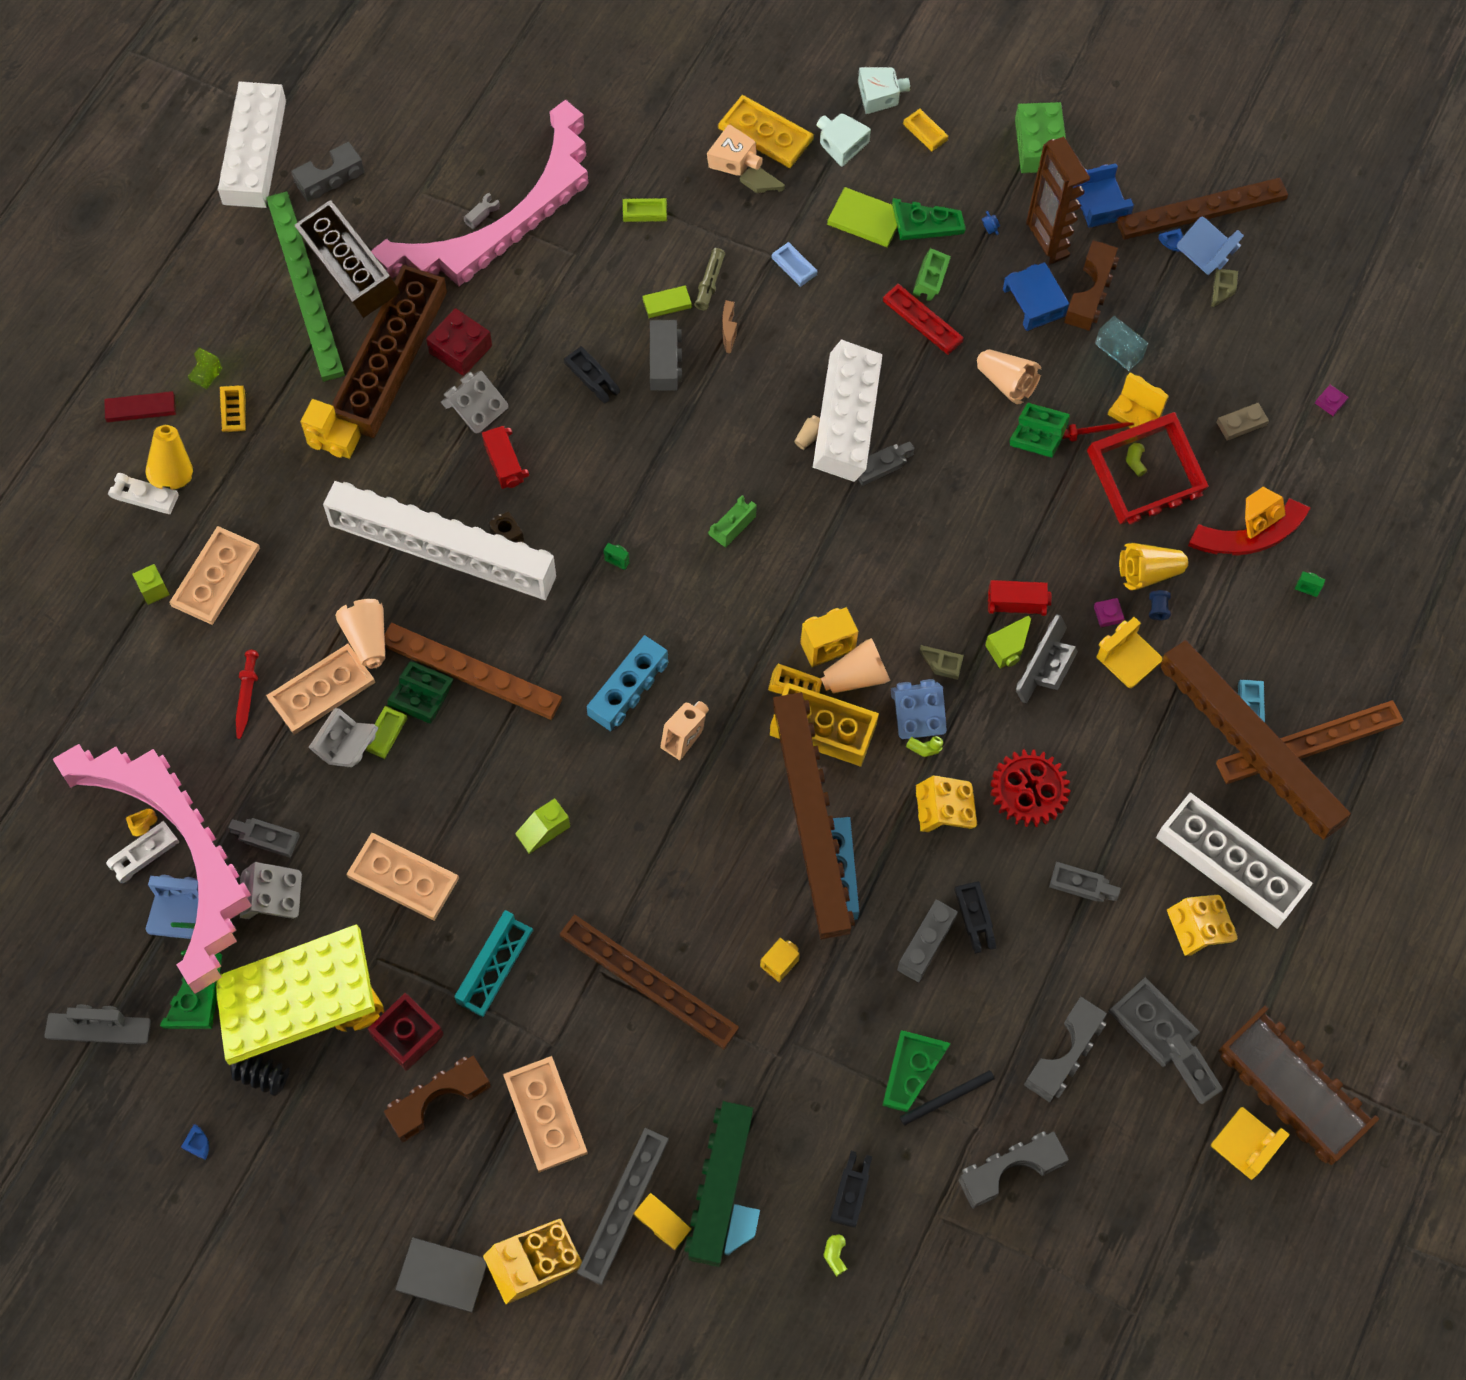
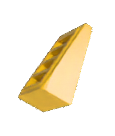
[220,386,246,432]
[768,663,822,694]

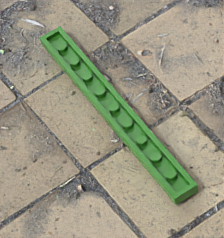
[266,192,345,382]

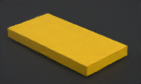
[718,95,814,168]

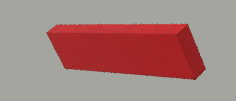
[883,284,964,355]

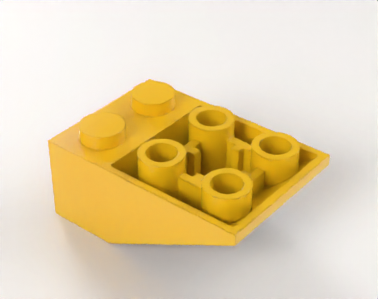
[483,1218,582,1304]

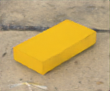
[903,109,948,151]

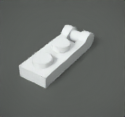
[108,473,179,515]
[106,821,179,883]

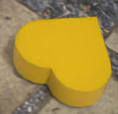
[126,809,157,836]

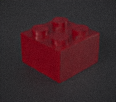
[426,308,492,377]
[368,992,444,1071]

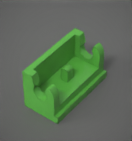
[912,248,951,301]
[708,495,757,548]

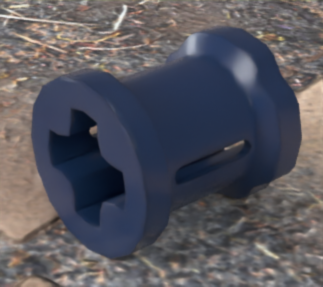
[1149,590,1171,621]

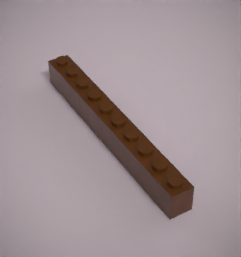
[1160,640,1351,840]
[773,692,855,940]

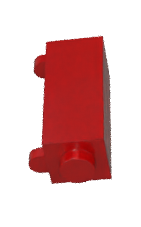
[482,425,529,489]
[988,580,1052,616]

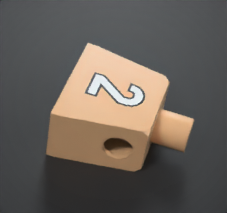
[707,124,763,176]
[660,701,709,761]

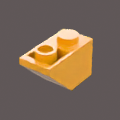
[1245,487,1285,538]

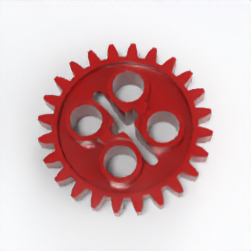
[990,749,1071,827]

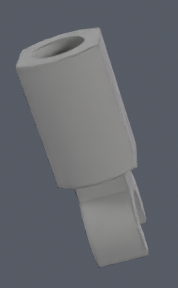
[463,193,500,229]

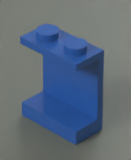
[1073,163,1134,228]
[1003,262,1069,331]

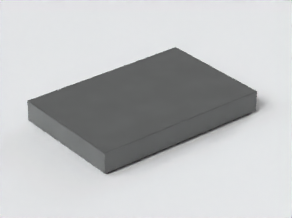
[1109,977,1200,1067]
[395,1237,487,1313]

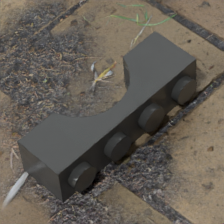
[1024,997,1107,1102]
[958,1131,1069,1209]

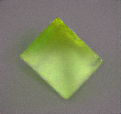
[188,347,222,389]

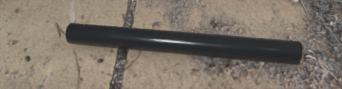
[900,1070,995,1126]

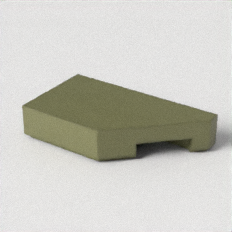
[740,167,785,193]
[1211,268,1238,307]
[919,645,964,680]

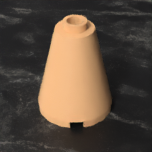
[977,349,1041,404]
[335,599,385,669]
[821,638,890,693]

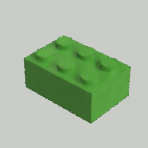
[1015,102,1066,173]

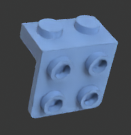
[1177,217,1244,275]
[891,679,947,739]
[146,875,198,939]

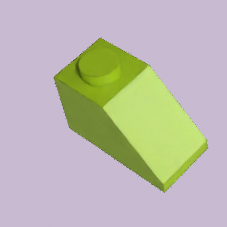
[985,616,1031,668]
[515,798,570,854]

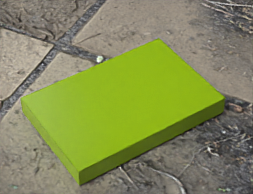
[827,187,898,247]

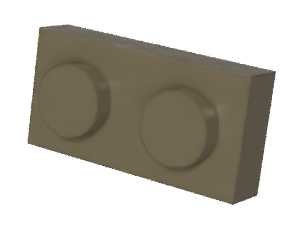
[1216,403,1269,440]

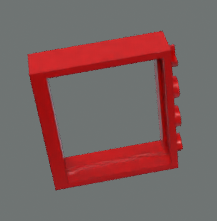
[1087,412,1209,525]

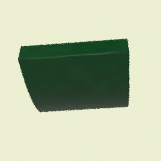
[388,661,453,724]

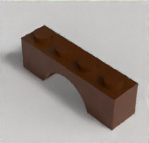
[1064,240,1119,331]
[383,1055,491,1143]

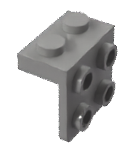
[441,371,508,433]
[308,708,378,767]
[240,862,302,919]

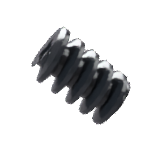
[231,1055,290,1096]

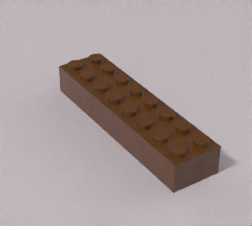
[331,264,447,438]

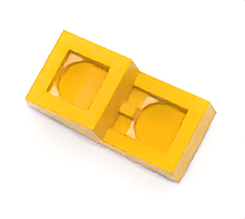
[633,1193,691,1251]

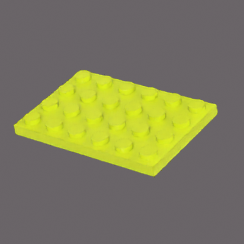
[216,924,375,1065]

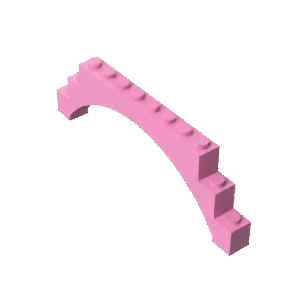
[371,100,588,286]
[53,744,251,994]

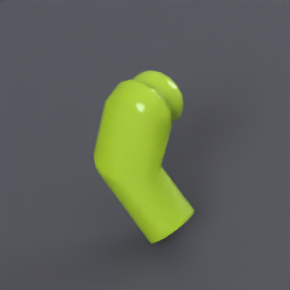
[1126,443,1147,477]
[906,736,943,757]
[824,1234,847,1277]

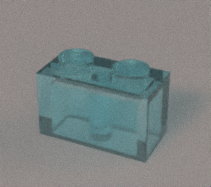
[1095,316,1148,371]

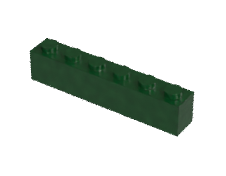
[685,1101,753,1267]

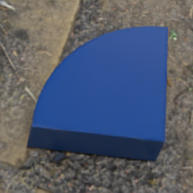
[1158,229,1183,251]
[181,1124,209,1160]

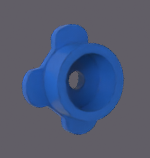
[981,211,1000,235]

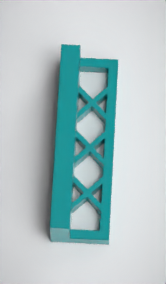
[454,910,533,1017]

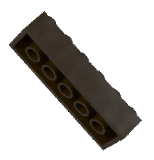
[294,200,401,318]

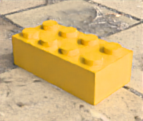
[770,683,879,766]

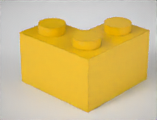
[300,399,361,459]

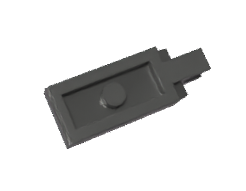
[858,442,915,486]
[228,818,300,858]
[1049,862,1121,902]
[1166,1033,1223,1104]

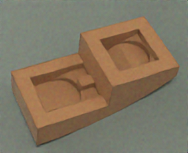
[722,300,737,354]

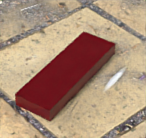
[104,391,176,423]

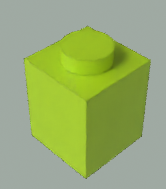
[132,564,170,605]

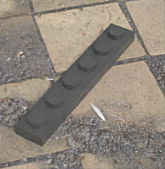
[577,1128,669,1286]

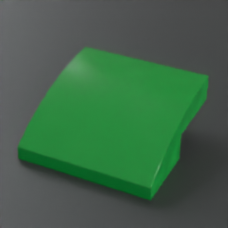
[1010,403,1070,458]

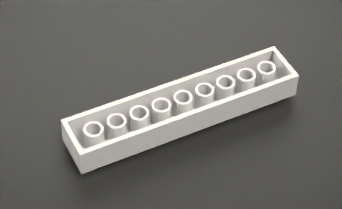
[323,481,556,600]

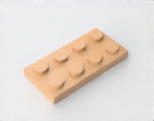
[169,526,260,625]
[266,644,375,735]
[347,833,459,921]
[503,1056,588,1173]

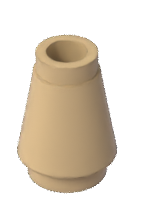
[794,415,820,450]

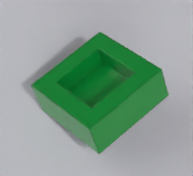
[604,543,629,570]
[1295,571,1325,597]

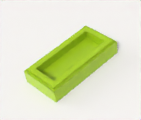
[623,198,667,222]
[643,286,692,318]
[365,706,407,759]

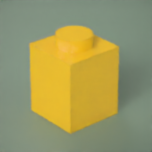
[760,938,800,983]

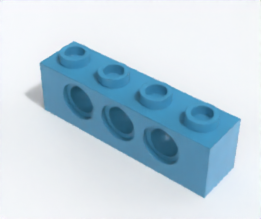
[587,635,669,731]
[831,817,859,920]

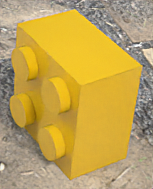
[801,607,858,667]

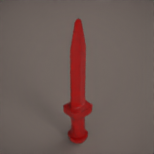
[1062,422,1134,441]
[236,649,259,739]

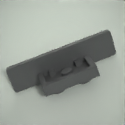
[1016,614,1078,703]
[45,1004,151,1044]

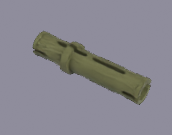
[694,248,725,310]

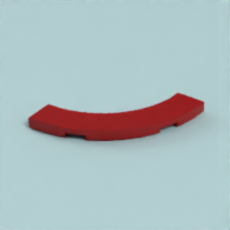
[1188,498,1311,555]

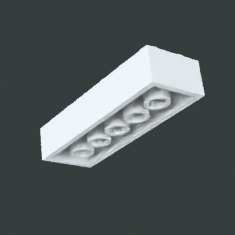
[218,82,286,208]
[813,340,882,482]
[1156,792,1313,929]

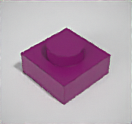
[1315,384,1348,416]
[1094,598,1124,628]

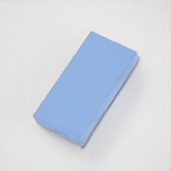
[772,242,817,287]

